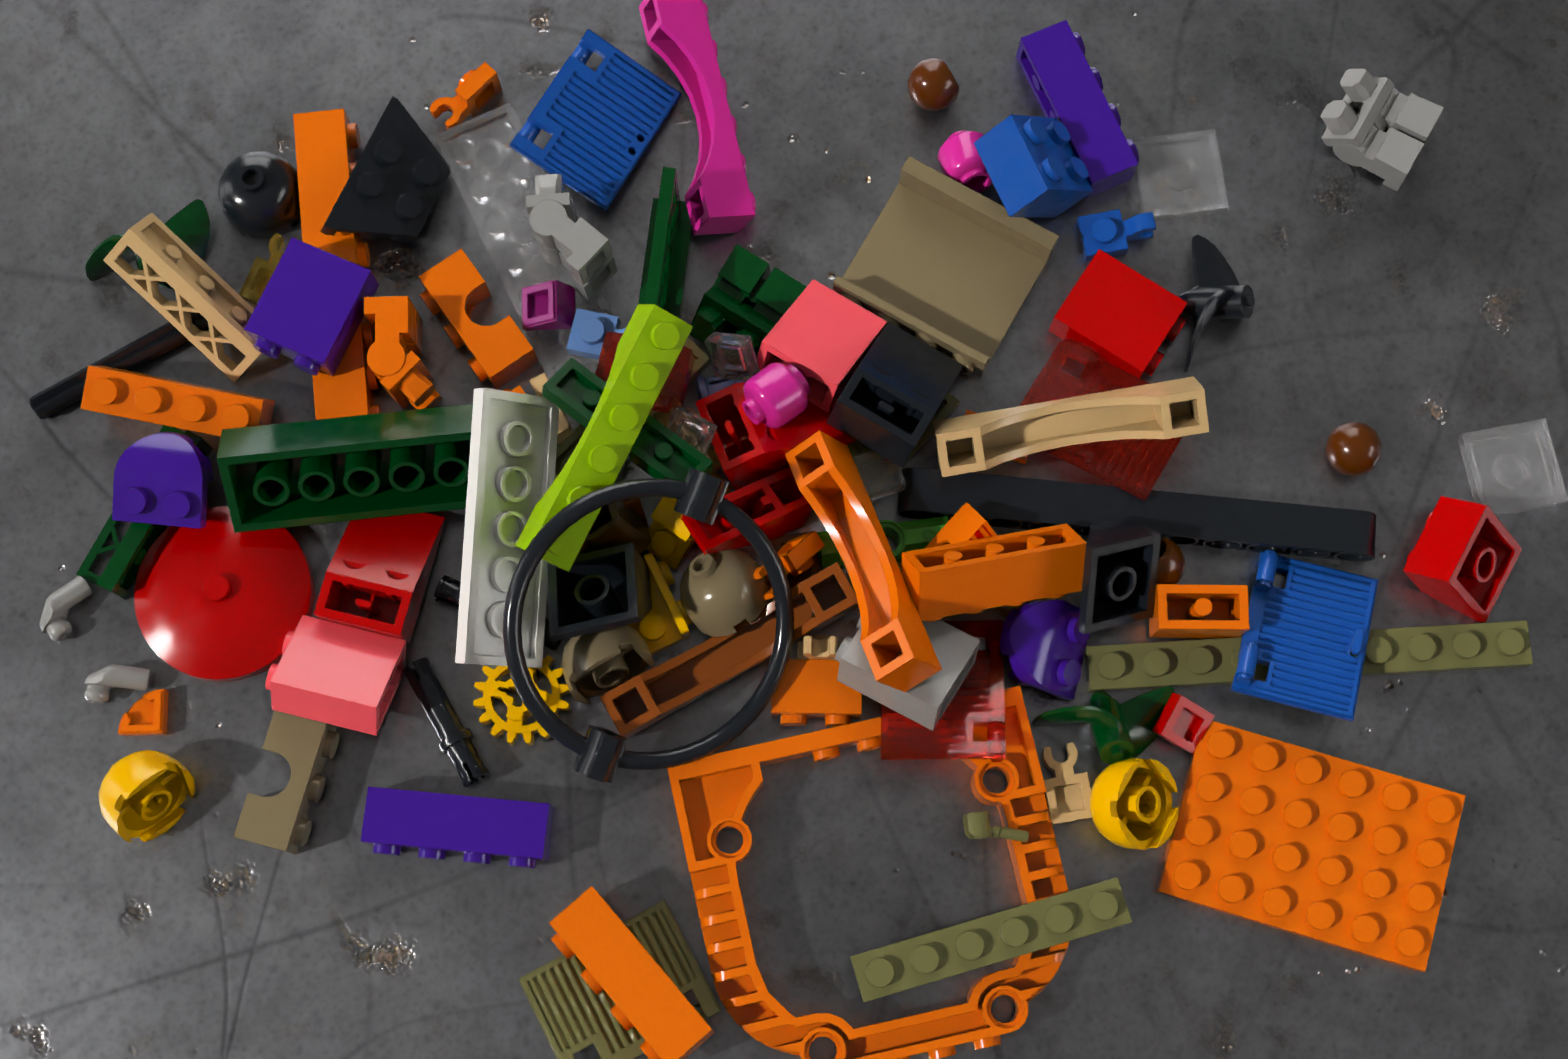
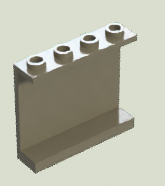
[833,156,1059,377]

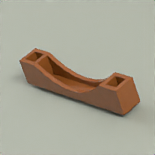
[600,562,859,738]

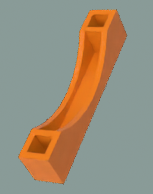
[785,430,942,692]

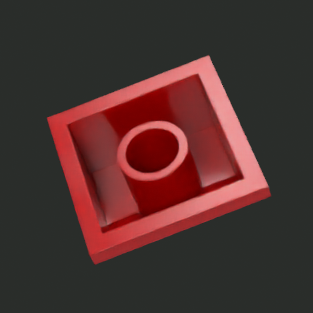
[1403,496,1522,623]

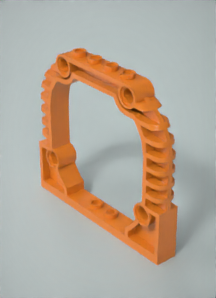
[667,686,1069,1059]

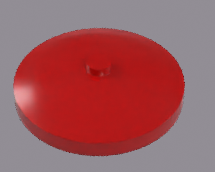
[134,506,315,682]

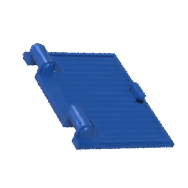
[509,29,682,211]
[1231,550,1379,722]

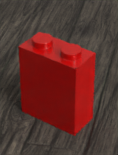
[1048,249,1187,385]

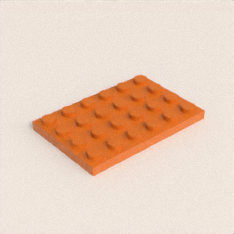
[1156,720,1466,972]

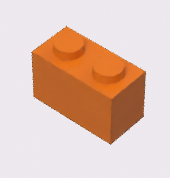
[1149,584,1249,638]
[771,659,862,727]

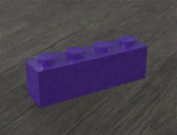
[1016,20,1139,199]
[361,786,554,869]

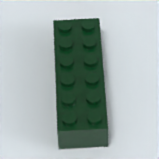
[217,404,473,533]

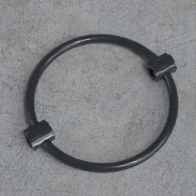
[503,467,794,783]

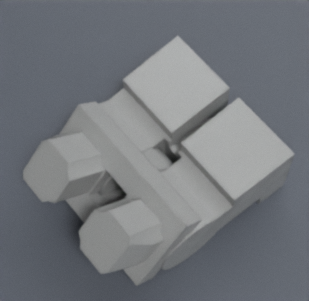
[1320,69,1444,192]
[525,174,618,301]

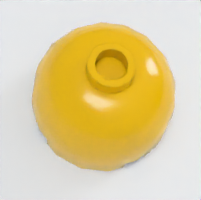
[98,750,195,843]
[1090,758,1179,850]

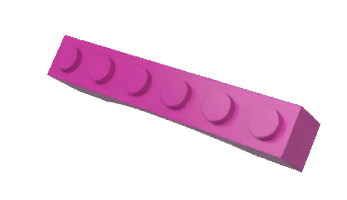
[639,0,756,235]

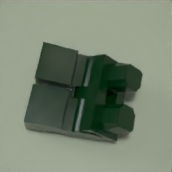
[690,244,806,367]

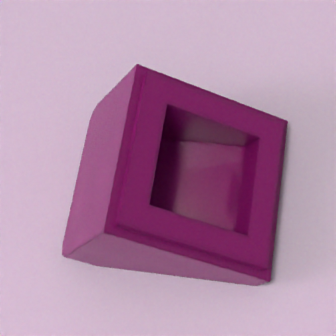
[522,279,576,331]

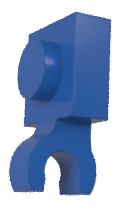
[1077,209,1156,262]

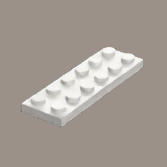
[455,388,559,668]

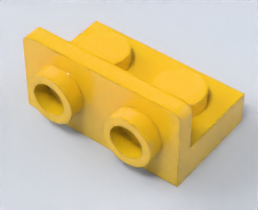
[628,552,693,656]

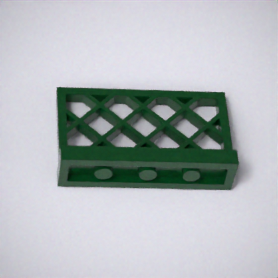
[638,167,693,319]

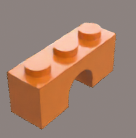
[418,248,538,389]

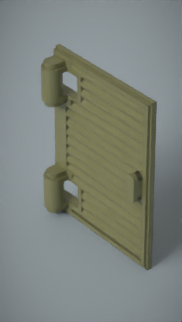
[518,900,722,1059]

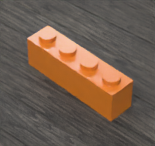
[80,365,275,437]
[901,523,1087,622]
[549,886,715,1059]

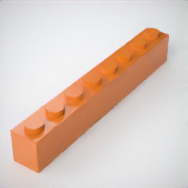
[293,108,382,420]

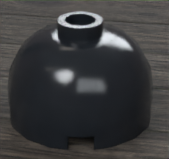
[218,151,300,239]

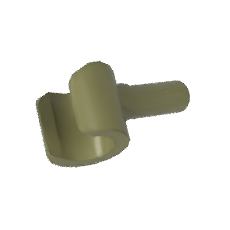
[963,811,1029,842]

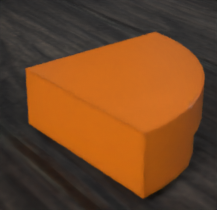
[118,689,169,736]

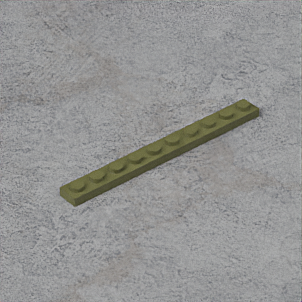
[1084,620,1533,693]

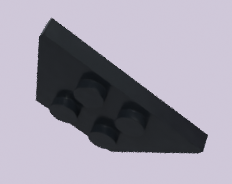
[320,96,452,243]

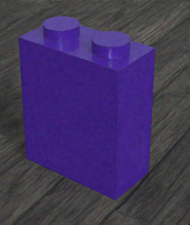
[244,237,379,376]

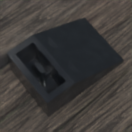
[826,322,963,468]

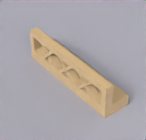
[103,213,263,382]

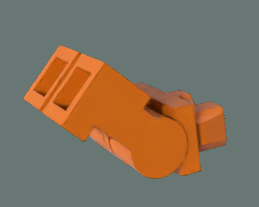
[364,296,443,410]

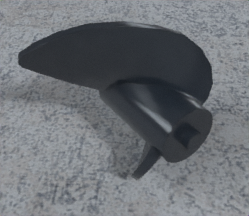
[1178,235,1255,372]

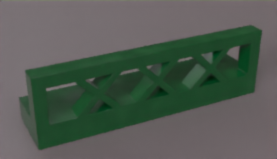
[542,357,713,482]
[76,425,213,600]

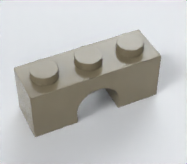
[233,711,340,854]

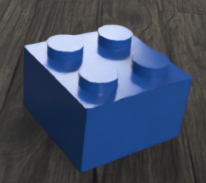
[974,114,1093,218]

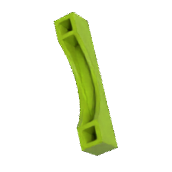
[515,304,693,572]

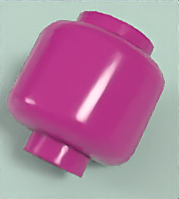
[937,130,992,193]
[742,362,810,429]

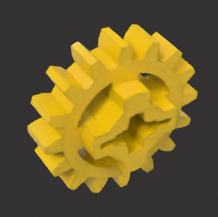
[473,655,571,746]

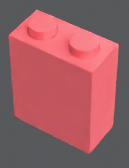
[754,279,887,412]
[265,615,406,736]

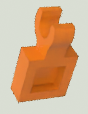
[429,62,502,133]
[753,531,825,600]

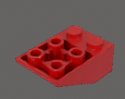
[695,382,856,491]
[314,513,446,644]

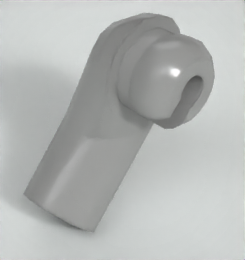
[39,576,92,641]
[84,665,150,703]

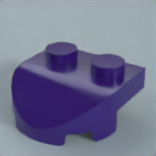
[112,432,214,529]
[1000,599,1090,700]

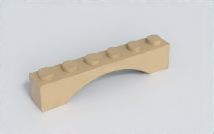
[932,376,1210,477]

